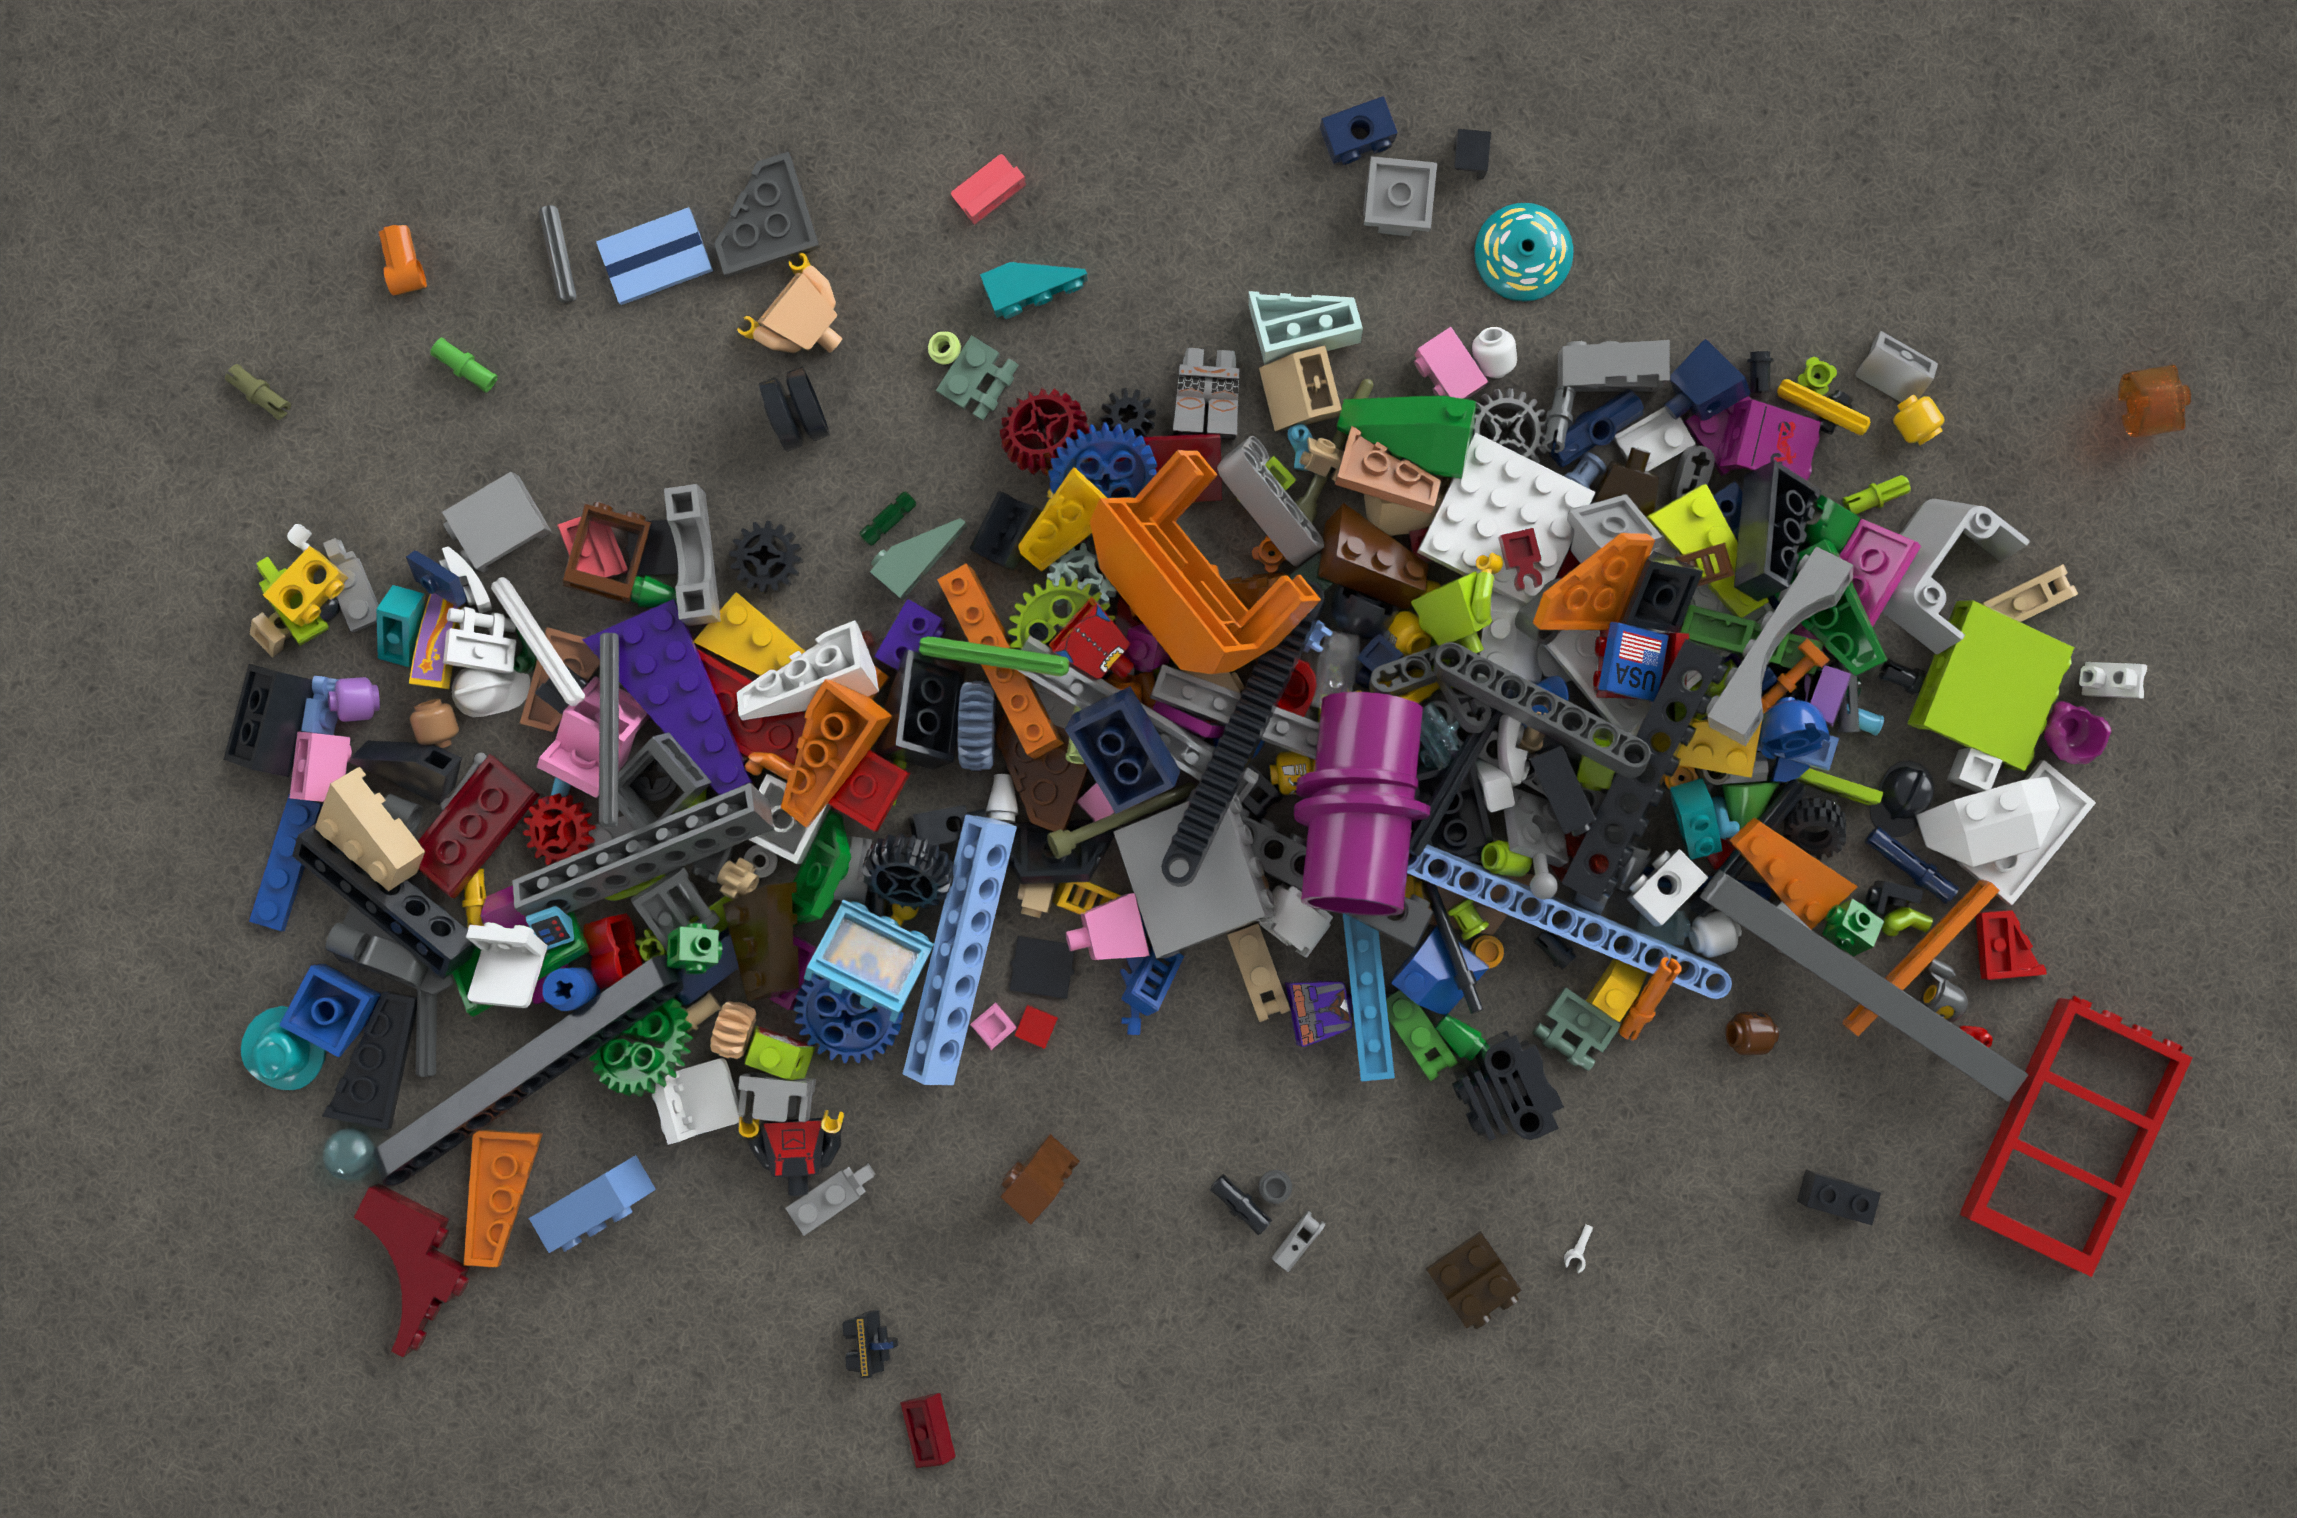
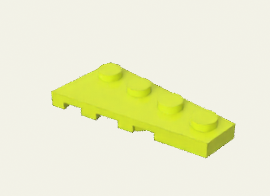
[1646,484,1769,618]

